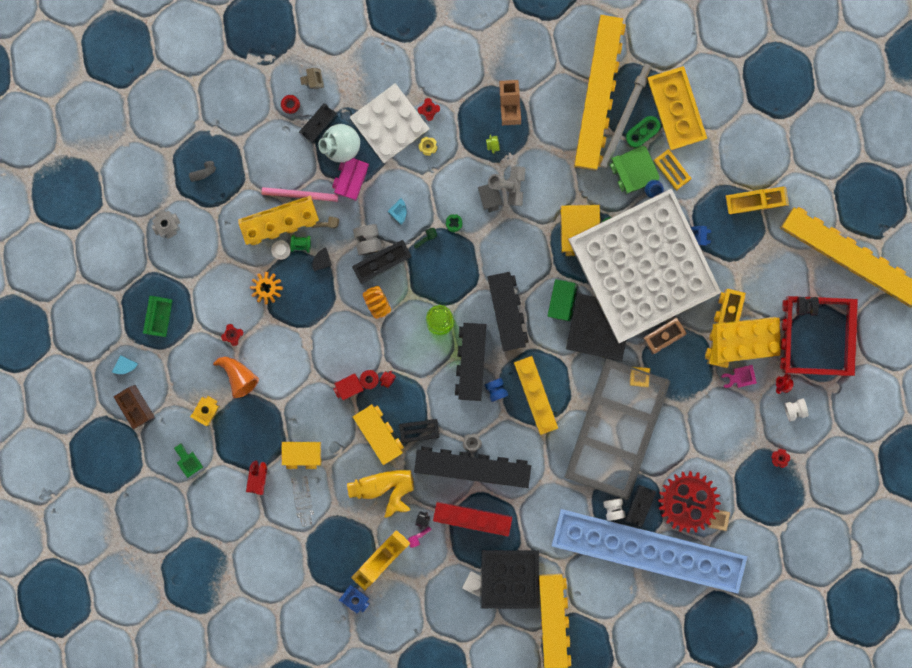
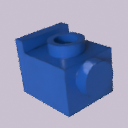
[339,583,370,614]

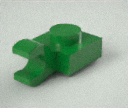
[174,443,204,478]

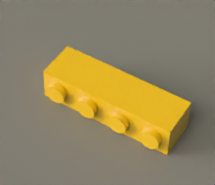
[514,356,558,435]

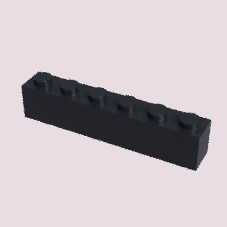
[414,446,532,488]

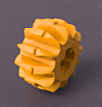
[250,272,283,305]
[363,285,391,319]

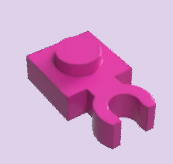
[721,365,757,388]

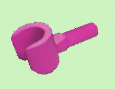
[408,526,432,548]

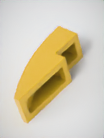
[726,186,789,214]

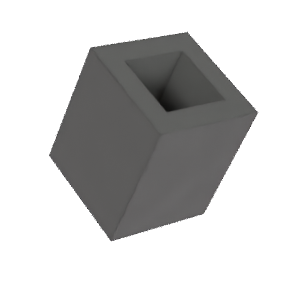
[478,184,502,213]

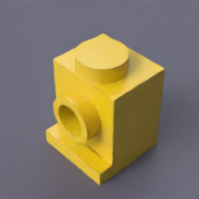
[190,396,220,426]

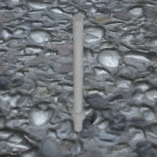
[600,63,652,169]

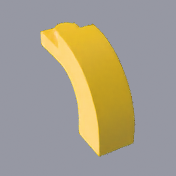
[351,530,410,591]

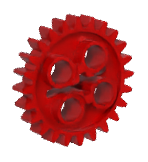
[658,471,721,533]

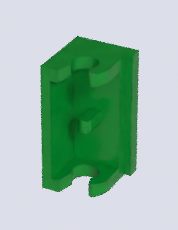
[547,279,578,322]
[143,295,173,337]

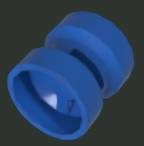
[484,377,508,402]

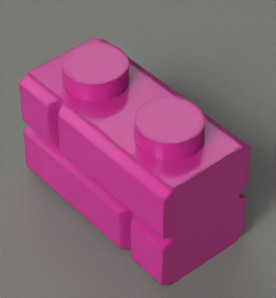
[332,158,369,201]

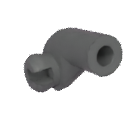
[189,161,216,182]

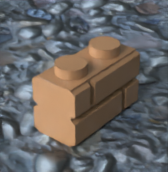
[642,318,687,355]

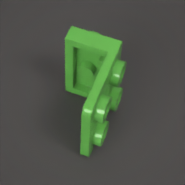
[609,146,660,195]

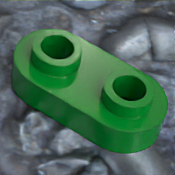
[626,116,660,148]

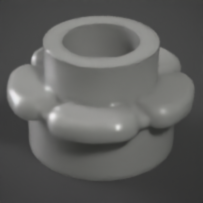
[463,434,482,453]

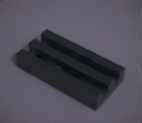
[399,419,440,443]

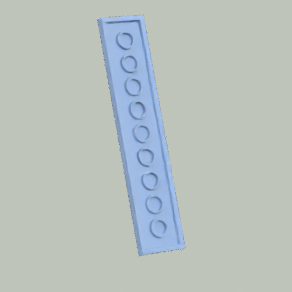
[551,509,748,594]

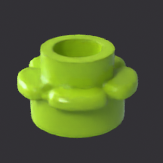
[486,135,500,153]

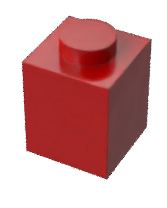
[333,373,364,401]

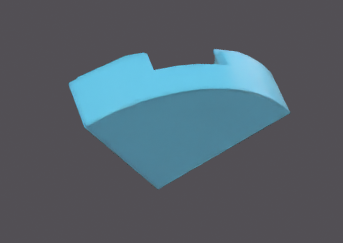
[388,198,407,225]
[112,355,138,374]

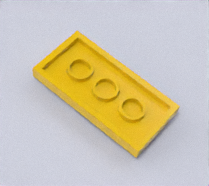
[647,66,707,151]
[713,317,780,363]

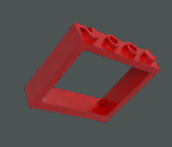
[780,296,858,376]

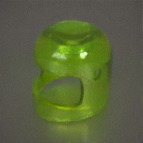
[426,305,455,336]

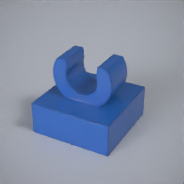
[690,226,711,246]

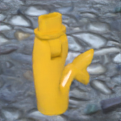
[347,470,414,518]

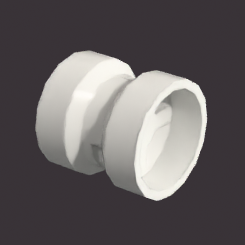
[784,398,809,422]
[603,498,626,521]

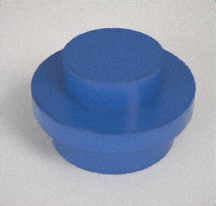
[645,180,664,198]

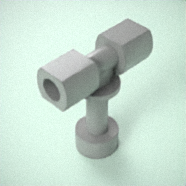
[488,166,526,206]

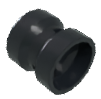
[796,297,819,316]

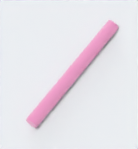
[262,187,338,202]

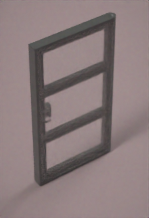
[564,358,671,500]

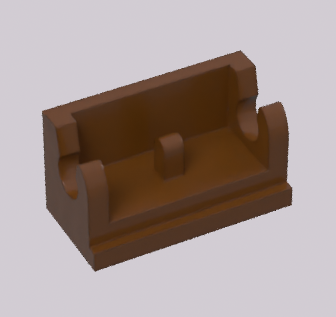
[113,385,155,429]

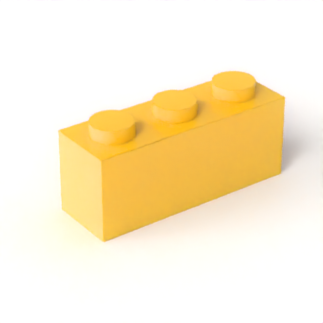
[353,404,404,465]

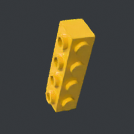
[238,195,319,245]
[705,289,746,368]

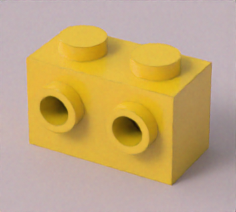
[282,442,321,469]

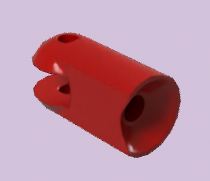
[245,460,268,495]

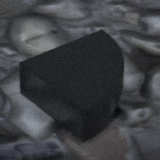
[313,247,332,272]

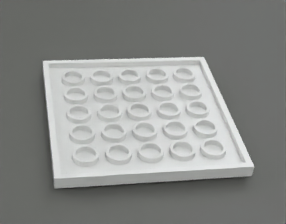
[568,189,721,343]

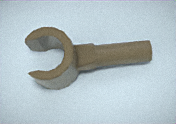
[312,217,339,229]

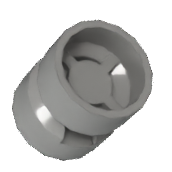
[353,224,382,256]

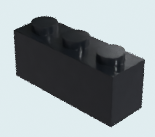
[352,240,412,285]

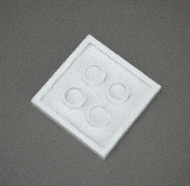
[350,83,430,163]

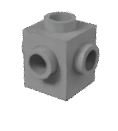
[152,210,180,239]

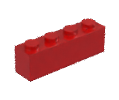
[433,501,512,537]

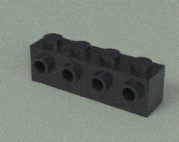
[487,272,529,352]
[455,323,487,401]

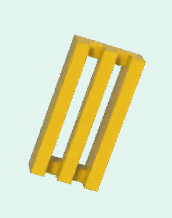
[653,149,692,191]

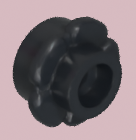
[415,511,430,529]

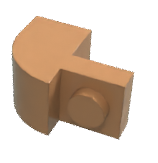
[499,80,521,126]

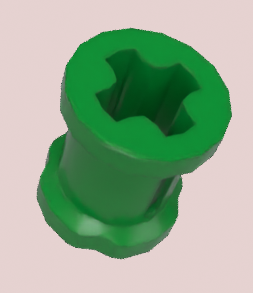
[446,214,463,232]
[290,235,311,253]

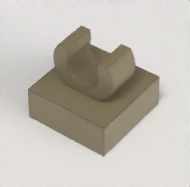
[300,68,324,89]

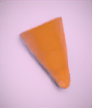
[213,357,259,399]

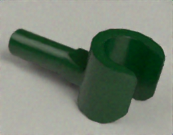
[414,228,437,249]

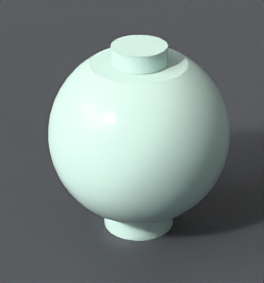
[319,124,360,163]

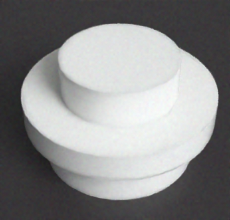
[271,240,291,260]

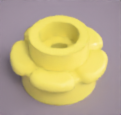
[419,137,437,156]

